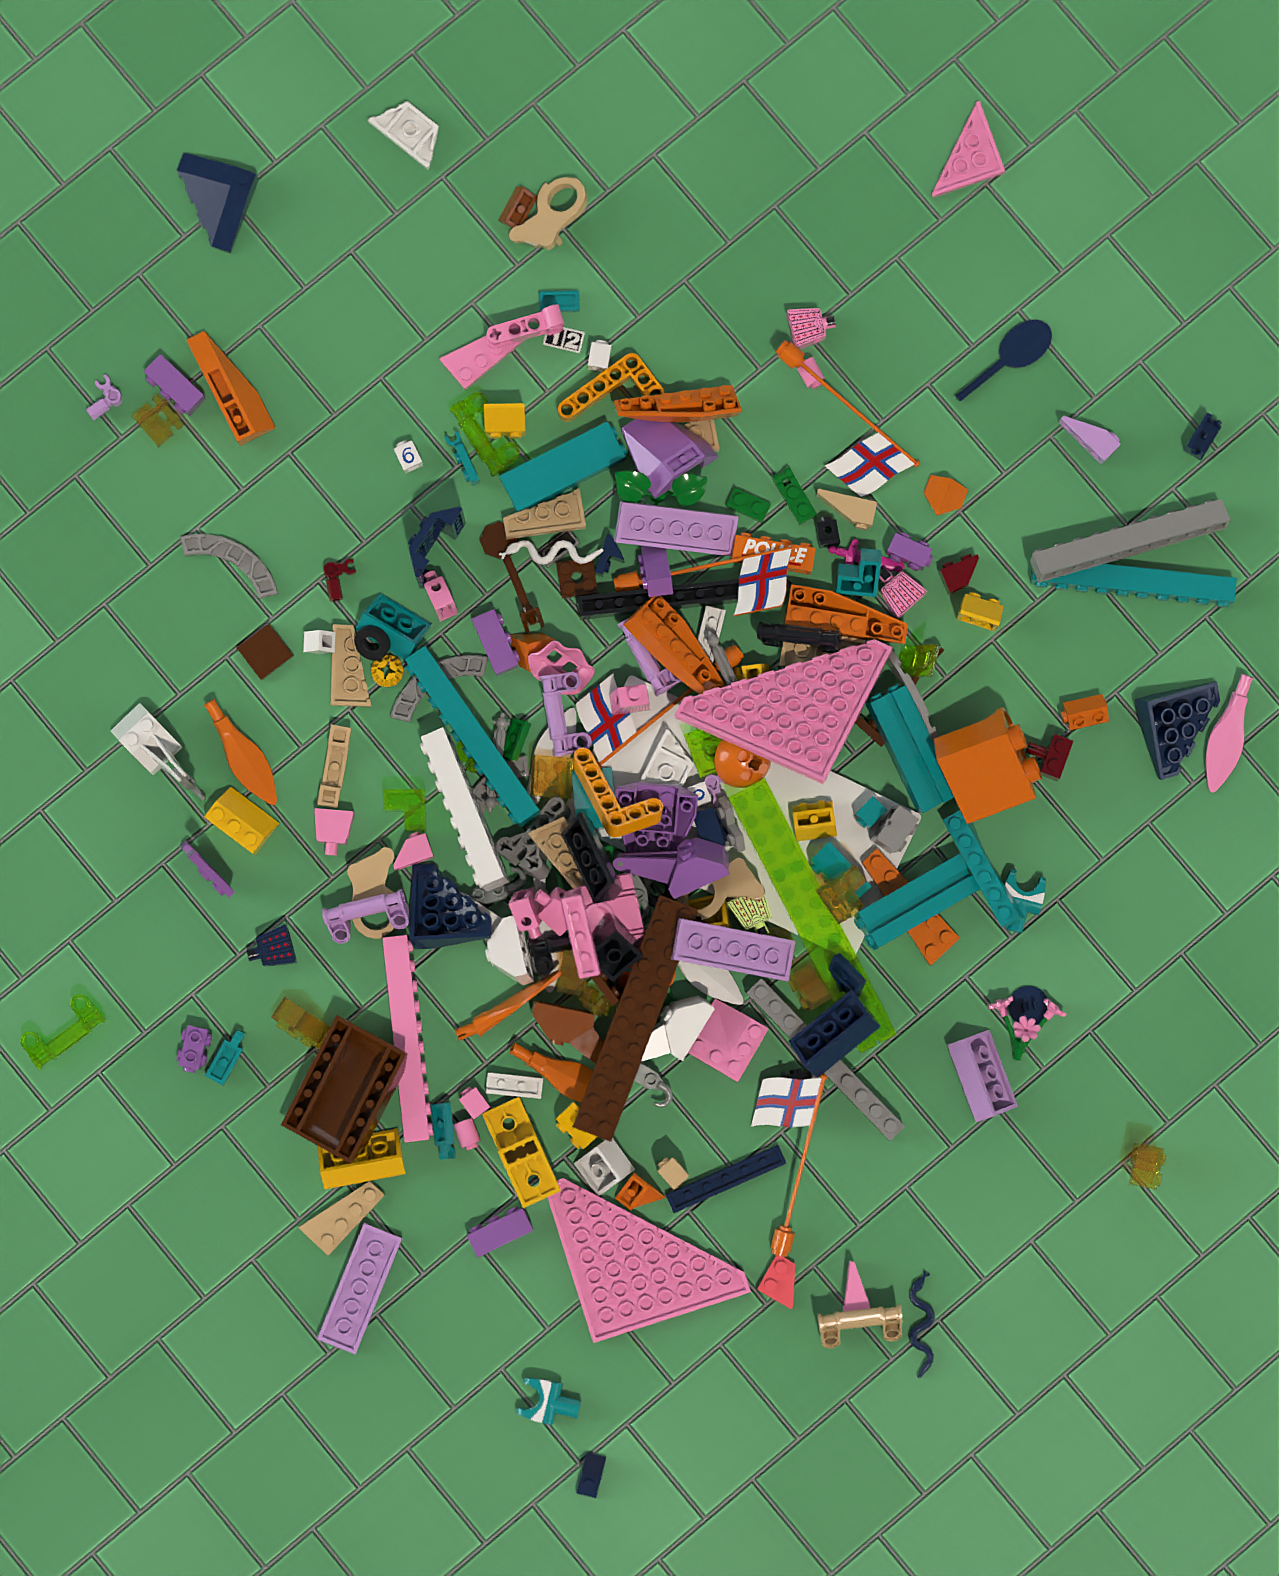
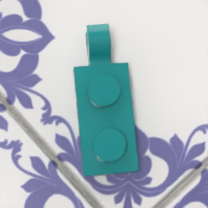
[445,431,480,486]
[205,1030,246,1086]
[431,1103,456,1160]

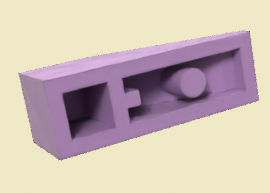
[1058,416,1121,465]

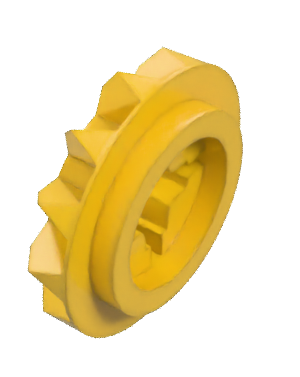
[371,655,403,687]

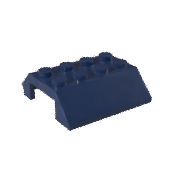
[408,507,466,589]

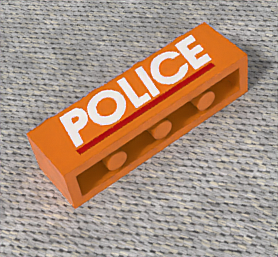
[732,533,816,575]

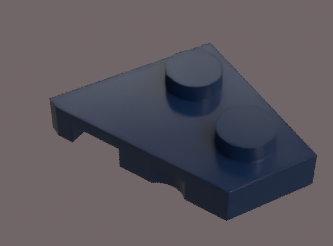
[828,953,867,997]

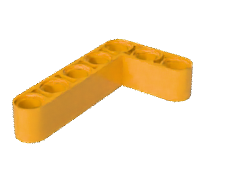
[558,353,665,422]
[573,748,663,838]

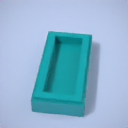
[539,290,580,312]

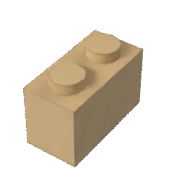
[657,1157,689,1190]

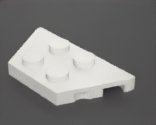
[368,102,439,170]
[639,729,694,787]

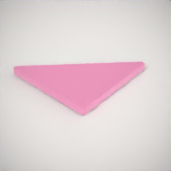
[932,101,1005,198]

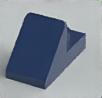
[595,534,625,577]
[576,1452,606,1498]

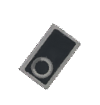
[537,531,580,569]

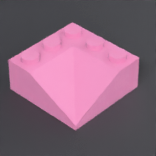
[688,998,769,1082]

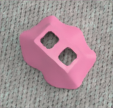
[528,641,595,695]

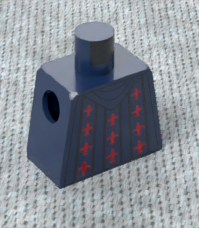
[246,924,297,967]

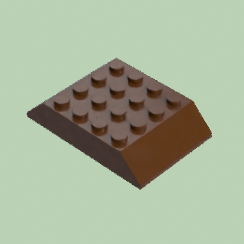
[281,1015,408,1164]

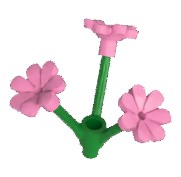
[987,996,1067,1061]

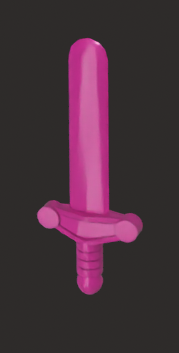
[828,539,905,572]

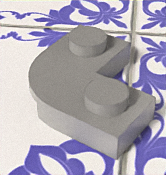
[716,796,746,853]

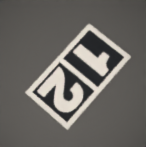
[543,327,585,353]

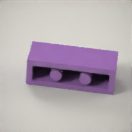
[144,354,206,416]
[638,546,673,597]
[472,609,521,677]
[467,1206,534,1258]

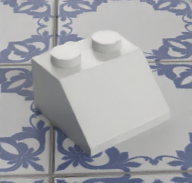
[574,1138,635,1196]

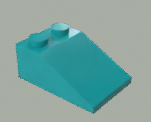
[571,767,617,830]

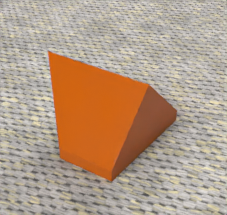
[924,475,968,515]
[509,633,555,673]
[615,1173,666,1210]

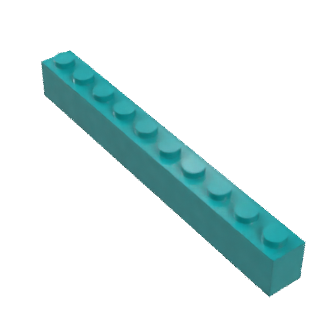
[1031,564,1237,607]
[405,646,541,827]

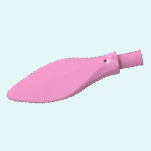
[1206,674,1254,793]

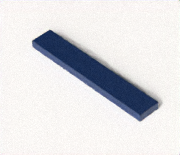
[665,1145,787,1213]

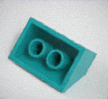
[356,593,432,660]
[809,842,872,906]

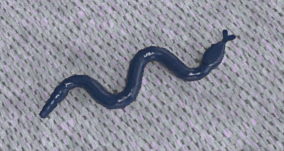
[909,1270,935,1379]

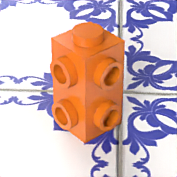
[1061,694,1109,730]

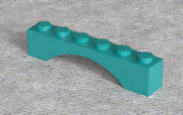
[943,810,1025,927]

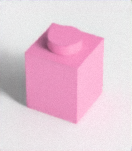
[459,1087,491,1119]

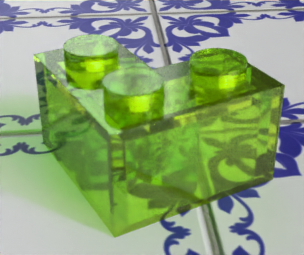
[384,789,427,832]

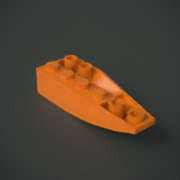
[186,331,276,446]
[614,385,741,422]
[784,584,908,644]
[623,596,726,694]

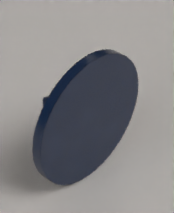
[1008,986,1048,1025]

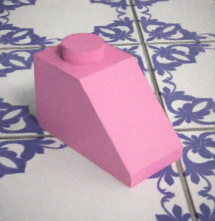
[393,831,434,871]

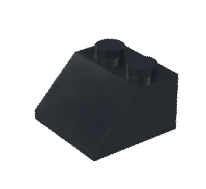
[593,919,643,982]

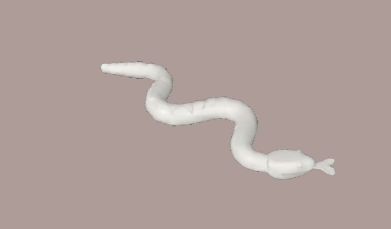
[499,540,603,564]

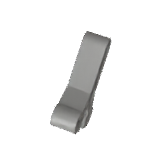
[496,797,571,880]

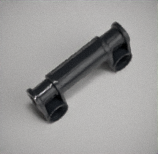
[757,621,842,654]
[527,933,573,977]

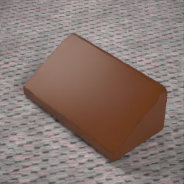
[498,186,537,228]

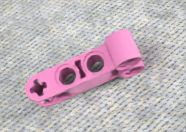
[486,305,565,348]

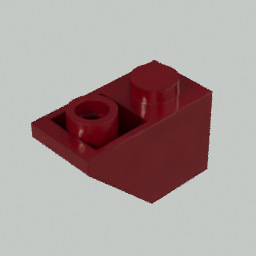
[939,554,979,595]

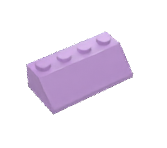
[947,1030,1018,1122]

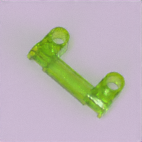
[449,392,520,477]
[20,995,106,1071]

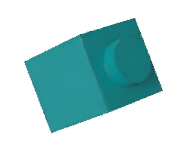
[855,796,887,829]

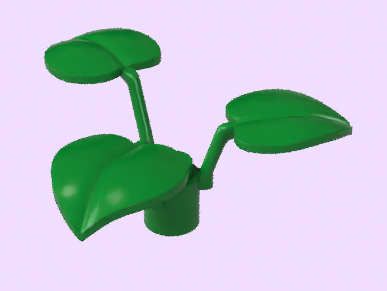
[615,471,707,506]

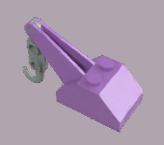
[613,838,729,920]

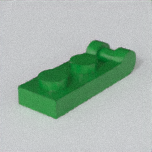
[771,466,817,526]

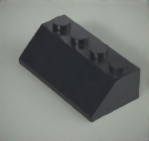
[561,812,623,904]

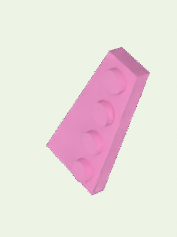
[439,327,525,390]

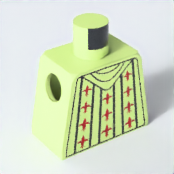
[727,895,772,935]

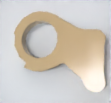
[509,177,588,250]
[347,847,394,939]
[677,858,765,920]

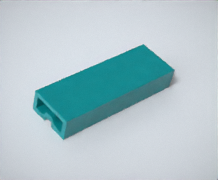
[499,422,627,512]
[865,684,954,813]
[853,854,980,950]

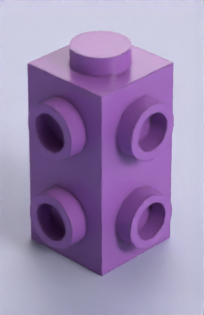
[886,532,934,571]
[177,1025,212,1073]

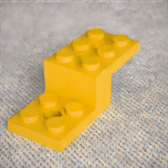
[482,1097,561,1208]

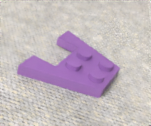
[180,840,235,898]

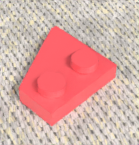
[757,1255,795,1309]

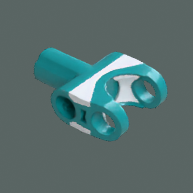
[1004,868,1046,933]
[516,1377,581,1425]

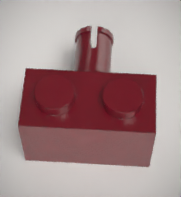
[1025,734,1074,781]

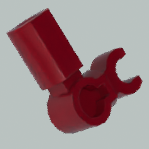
[323,559,356,602]

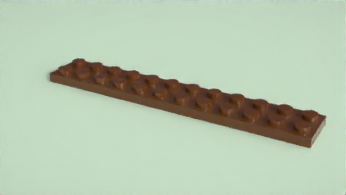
[572,895,698,1142]

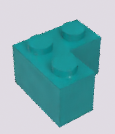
[836,548,881,597]

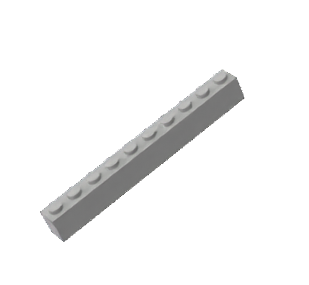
[1030,499,1230,583]
[746,979,905,1141]

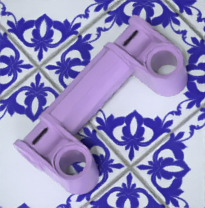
[617,618,682,696]
[539,672,591,757]
[322,889,409,944]

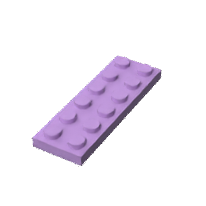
[614,501,739,556]
[671,919,796,981]
[317,1223,403,1355]

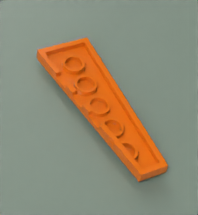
[861,848,960,966]

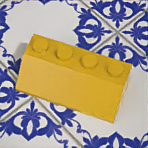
[318,1128,406,1189]

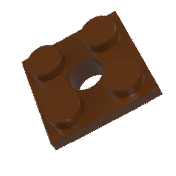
[556,560,598,599]

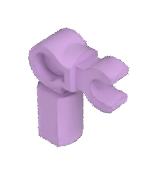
[85,375,123,421]
[704,775,728,807]

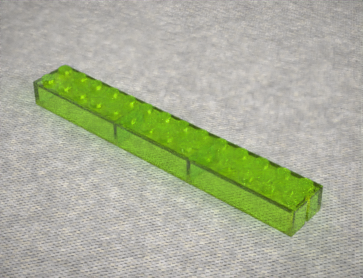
[728,779,897,1054]

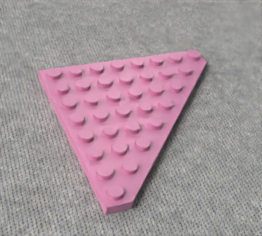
[675,639,893,784]
[547,1178,751,1343]

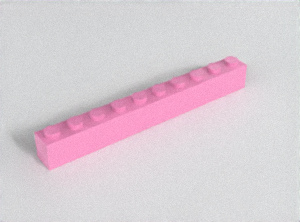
[383,935,433,1142]

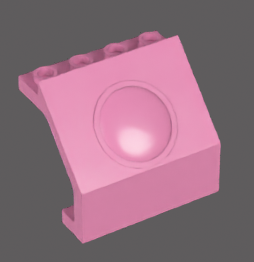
[561,872,645,979]

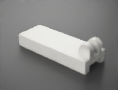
[698,606,726,664]
[485,1073,543,1099]

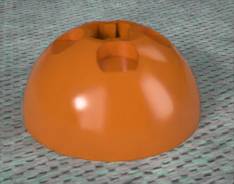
[715,739,771,788]

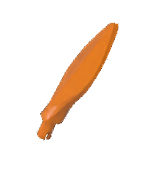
[204,699,277,805]
[455,970,562,1041]
[509,1042,593,1103]

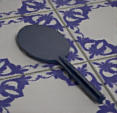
[955,320,1052,402]

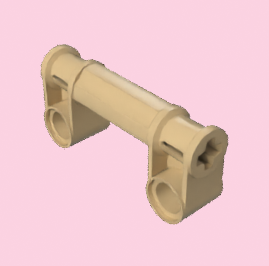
[818,1304,903,1349]

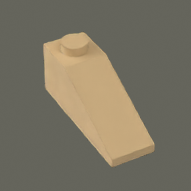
[816,489,877,530]

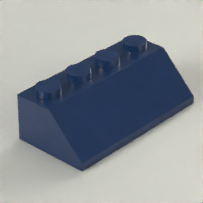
[789,990,881,1078]

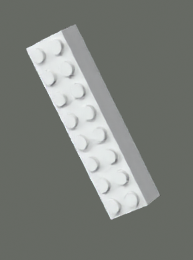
[420,727,510,892]

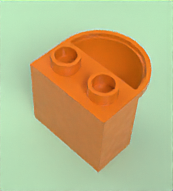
[934,707,1042,824]

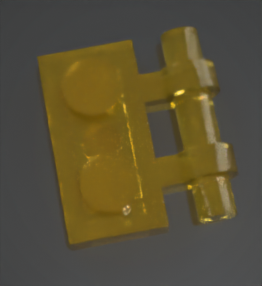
[132,395,184,448]

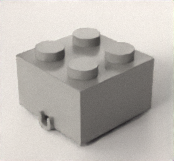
[870,805,919,854]

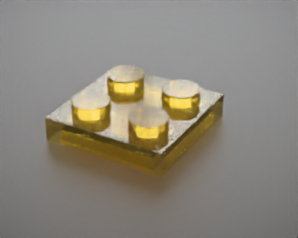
[530,755,573,799]

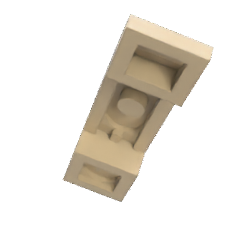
[317,725,352,808]

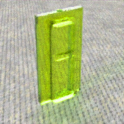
[899,644,940,677]

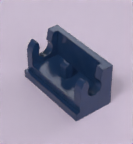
[1184,412,1222,461]
[694,807,729,847]

